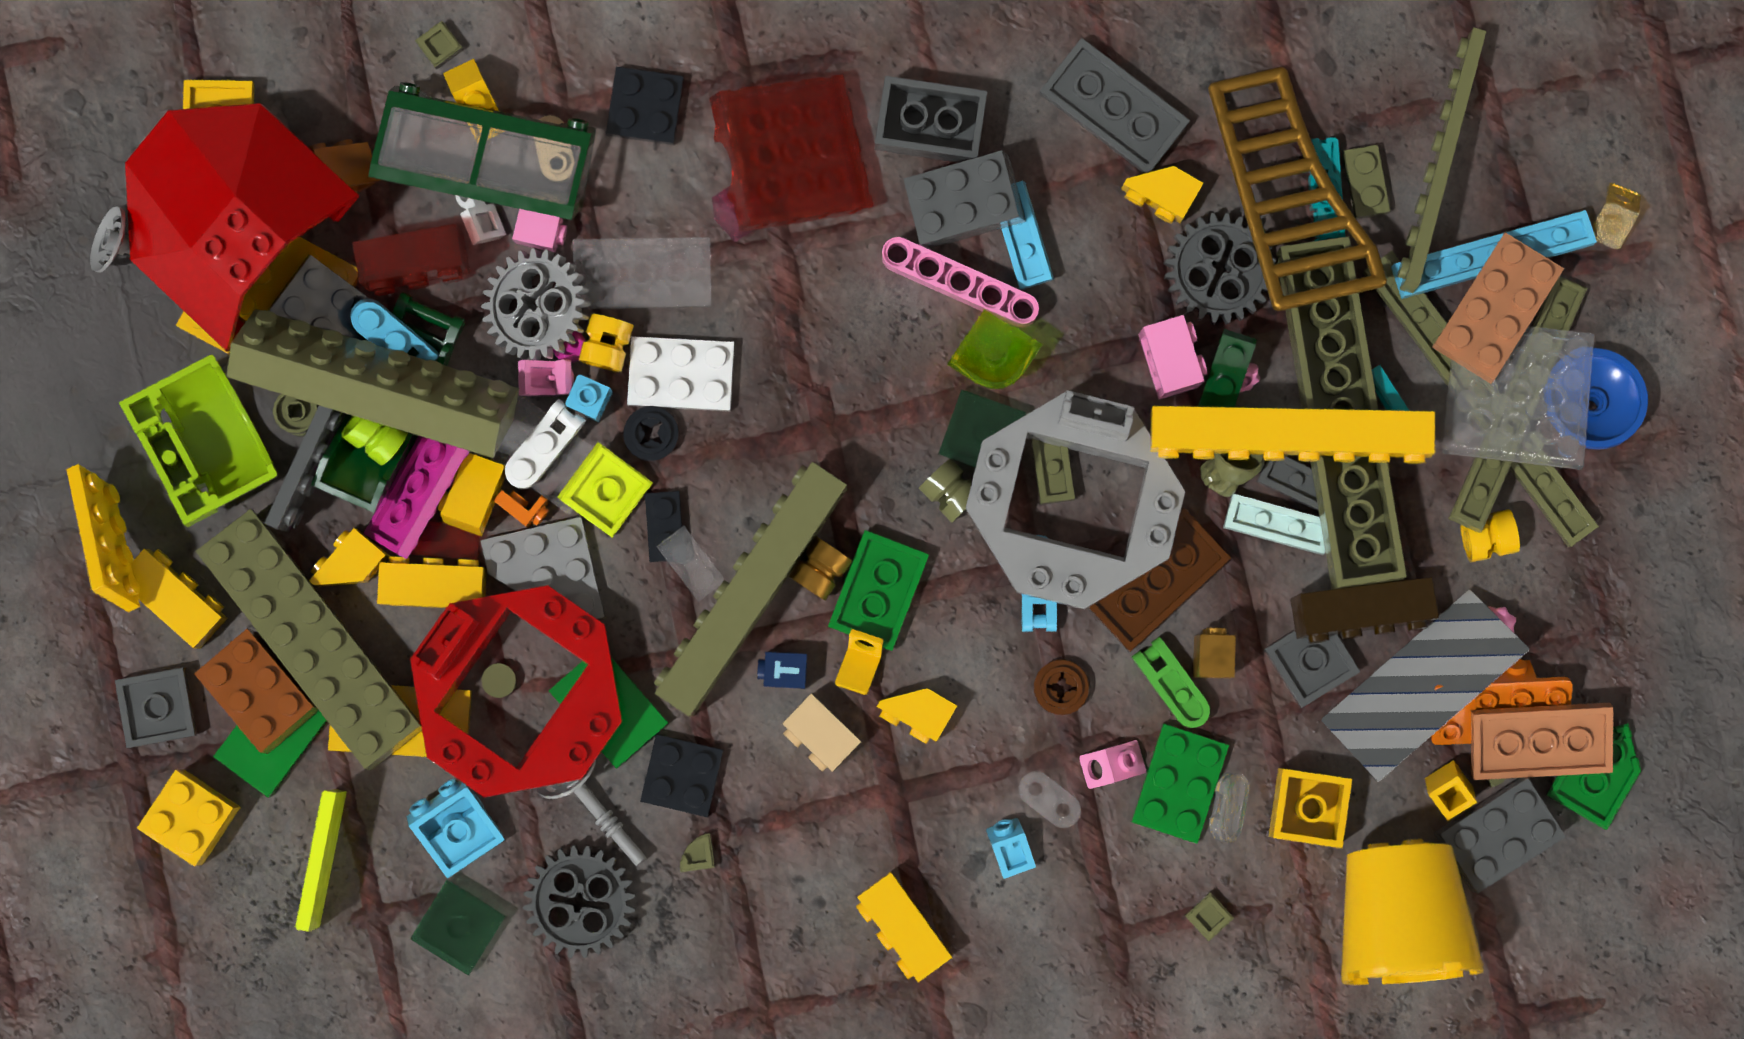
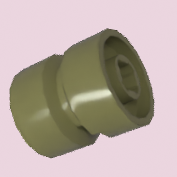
[273,394,319,437]
[919,458,972,523]

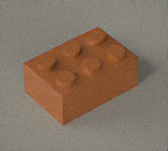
[194,628,319,754]

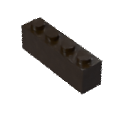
[1290,577,1439,644]

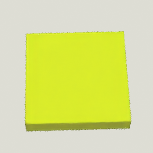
[557,442,653,538]

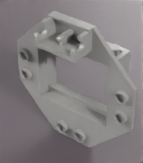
[965,390,1185,609]

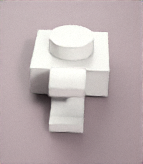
[455,195,506,245]

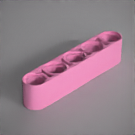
[882,237,1039,328]

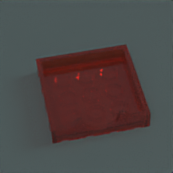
[709,74,874,232]

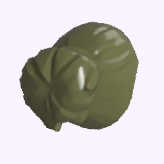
[1200,454,1265,497]

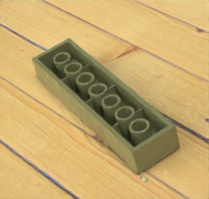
[227,308,519,458]
[654,462,848,717]
[196,509,422,771]

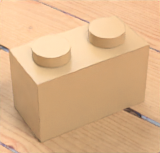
[782,694,861,772]

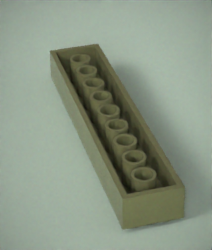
[1276,236,1407,590]

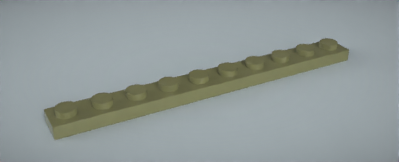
[1363,251,1599,548]

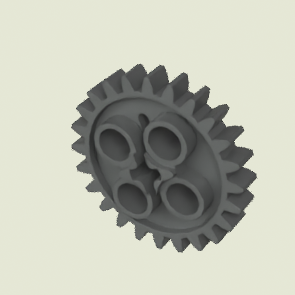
[1164,213,1276,325]
[523,845,636,958]

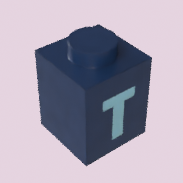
[757,652,808,689]

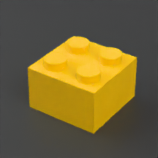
[1268,768,1352,848]
[137,769,241,867]

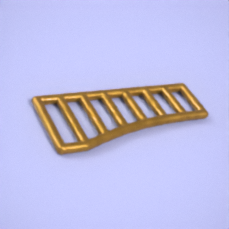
[1208,67,1387,311]

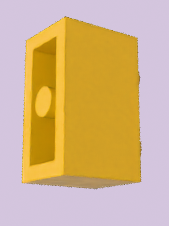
[438,453,506,537]

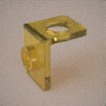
[1592,183,1641,250]

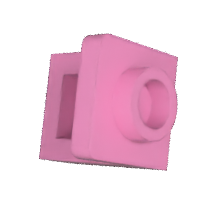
[518,359,574,397]

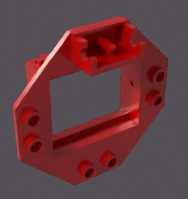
[410,585,622,797]

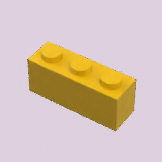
[131,549,228,649]
[377,556,487,608]
[856,871,952,982]

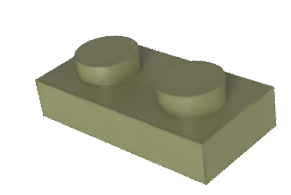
[1342,145,1390,219]
[1031,439,1075,505]

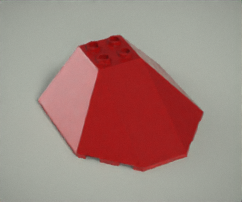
[125,103,360,352]

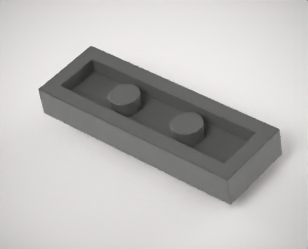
[1256,456,1319,511]

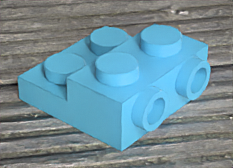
[406,779,505,878]

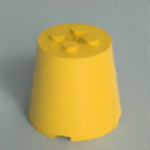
[1341,839,1484,985]

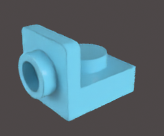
[565,375,613,422]
[986,818,1036,879]

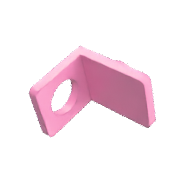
[1079,740,1146,789]

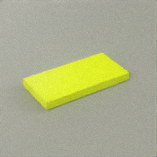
[295,789,347,932]

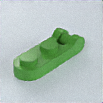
[1131,637,1210,728]

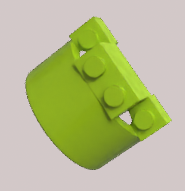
[119,355,278,527]

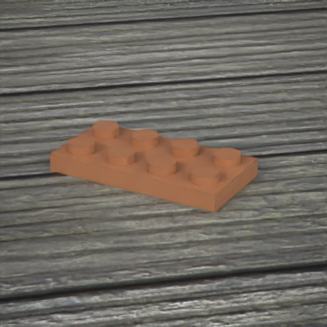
[1432,232,1564,384]
[1471,703,1613,780]

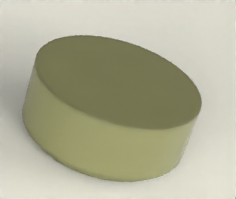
[481,663,517,698]

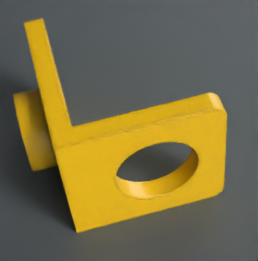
[835,629,884,695]

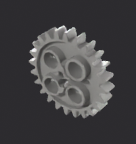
[481,249,591,360]

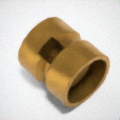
[789,536,852,601]

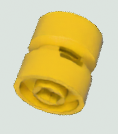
[579,314,634,372]
[1460,509,1520,563]

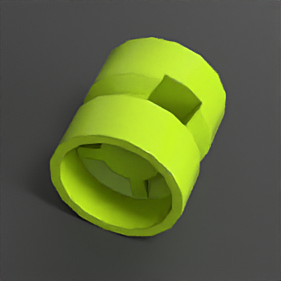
[342,415,408,465]

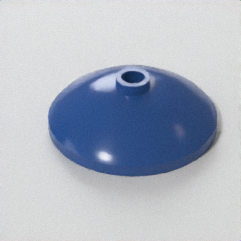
[1543,348,1648,449]

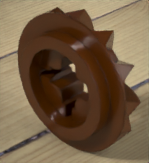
[1034,660,1089,715]

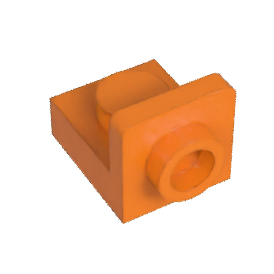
[493,490,550,529]

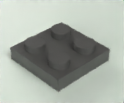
[1264,630,1360,708]
[115,668,197,748]

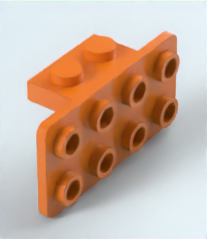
[1431,659,1573,745]

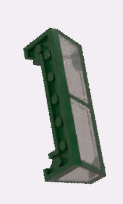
[368,82,597,220]

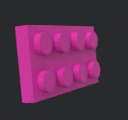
[363,436,470,559]

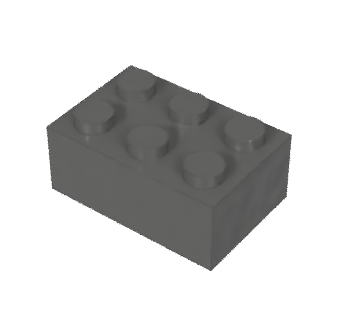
[875,76,987,163]
[904,150,1026,249]
[1434,778,1566,893]

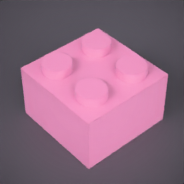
[1139,315,1207,400]

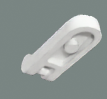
[505,399,586,489]

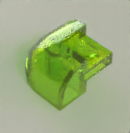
[947,309,1043,389]

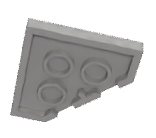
[480,517,605,619]

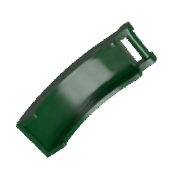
[311,292,466,513]

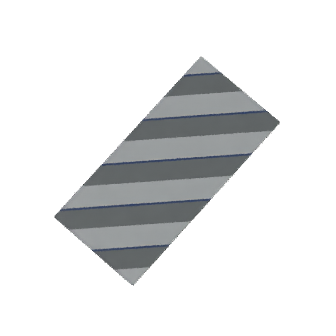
[1321,590,1530,782]

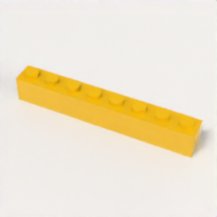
[1150,406,1435,464]

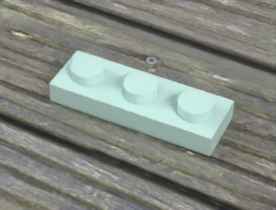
[1223,494,1325,555]

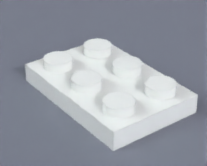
[627,336,735,411]

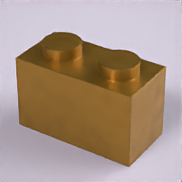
[1193,628,1235,678]

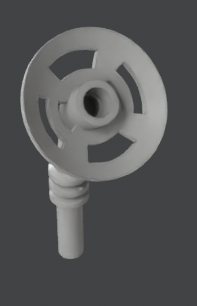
[90,206,130,273]
[535,760,647,866]

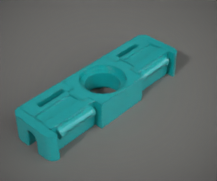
[1308,137,1345,242]

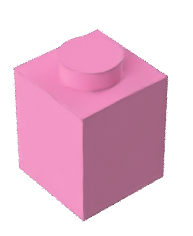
[512,209,567,253]

